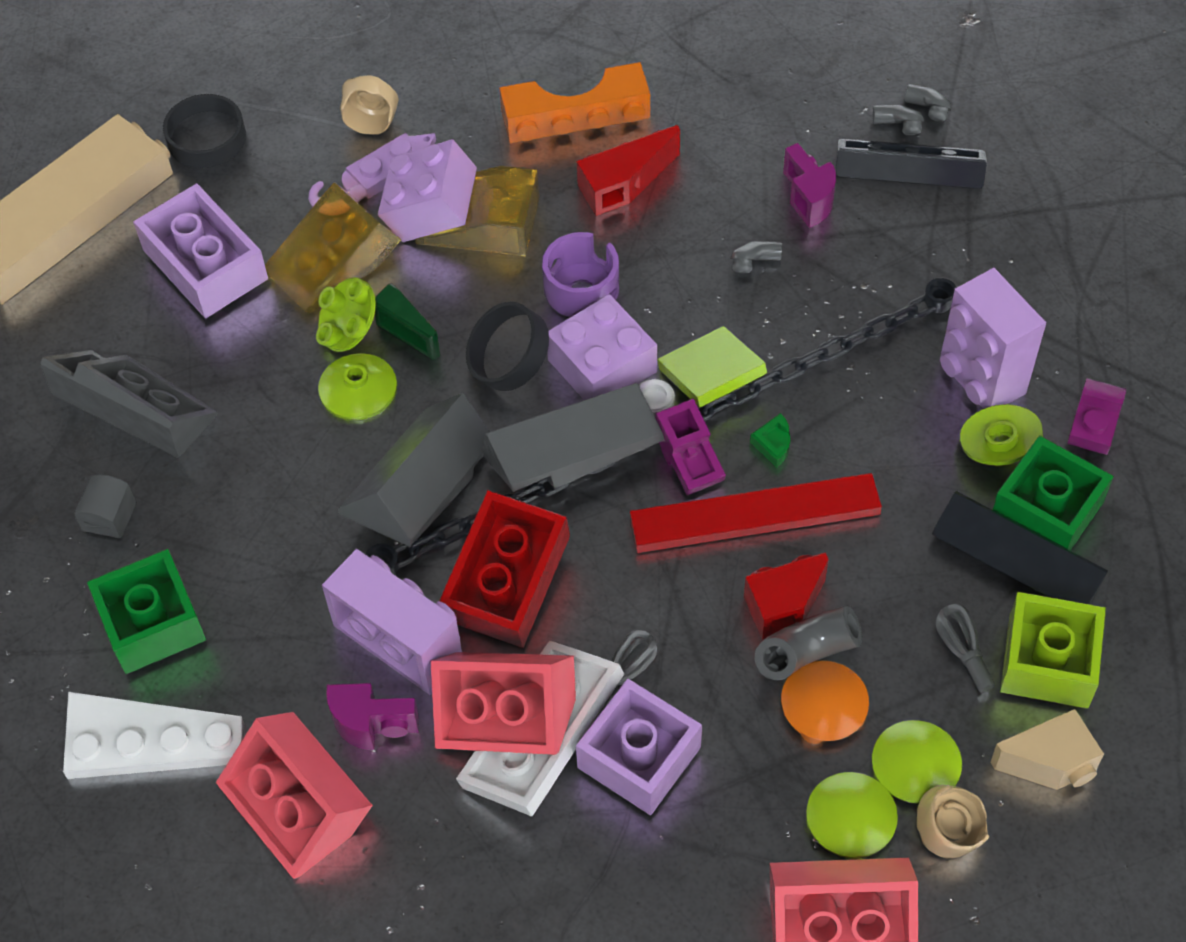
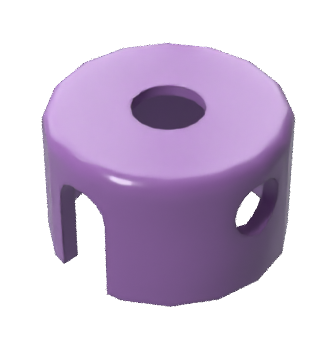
[542,232,619,317]

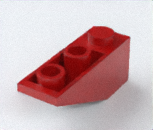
[576,125,680,216]

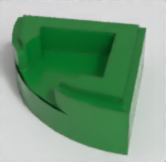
[750,413,790,468]

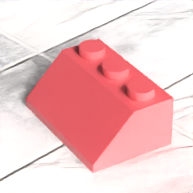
[431,652,576,755]
[216,712,373,879]
[770,858,918,942]

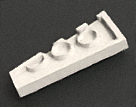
[63,692,245,779]

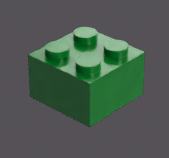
[993,435,1114,551]
[87,549,206,674]

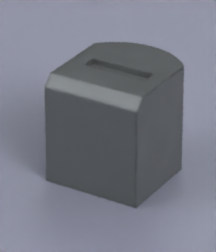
[74,475,137,538]

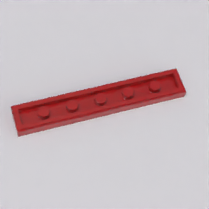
[630,473,882,553]

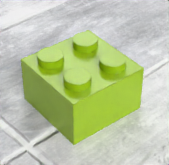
[1000,592,1106,709]

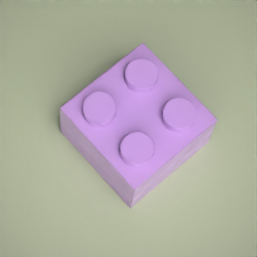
[378,139,477,242]
[547,294,657,400]
[576,679,702,816]

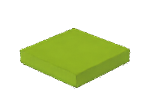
[657,326,767,408]

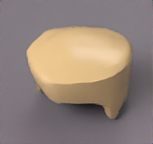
[340,75,399,135]
[916,785,989,858]

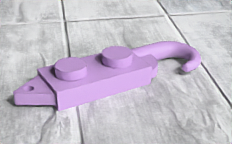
[308,133,436,214]

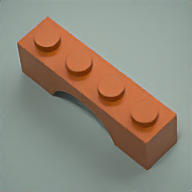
[499,62,650,143]

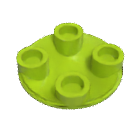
[316,277,376,352]
[872,720,962,804]
[806,772,898,860]

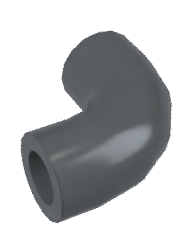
[754,605,862,680]

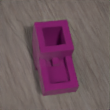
[783,143,836,228]
[1067,378,1126,455]
[655,399,726,495]
[326,683,419,750]

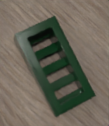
[375,283,440,360]

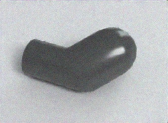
[730,241,782,273]

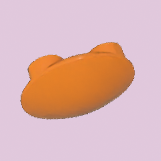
[781,661,869,744]

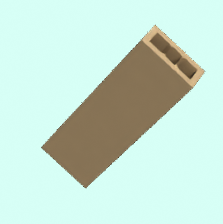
[0,114,173,305]

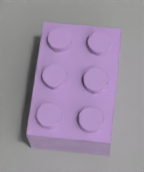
[133,183,268,319]
[940,268,1046,409]
[322,549,462,695]

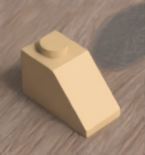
[990,709,1104,790]

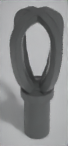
[936,604,996,693]
[611,630,657,692]

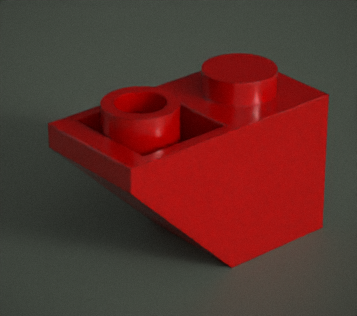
[744,552,829,640]

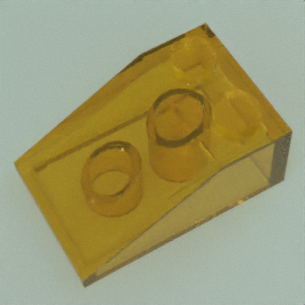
[415,166,539,256]
[265,182,402,314]

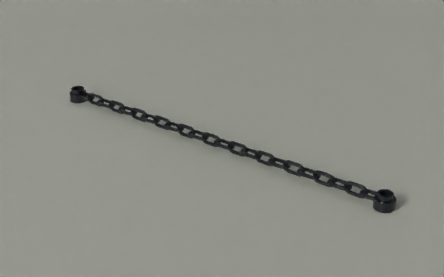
[365,278,957,575]

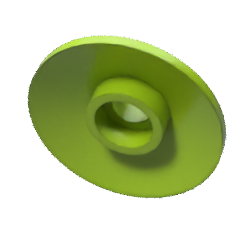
[318,353,397,421]
[960,404,1043,466]

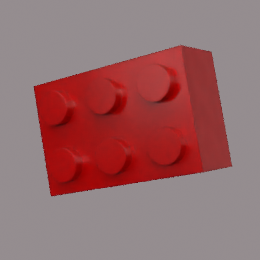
[439,490,570,648]

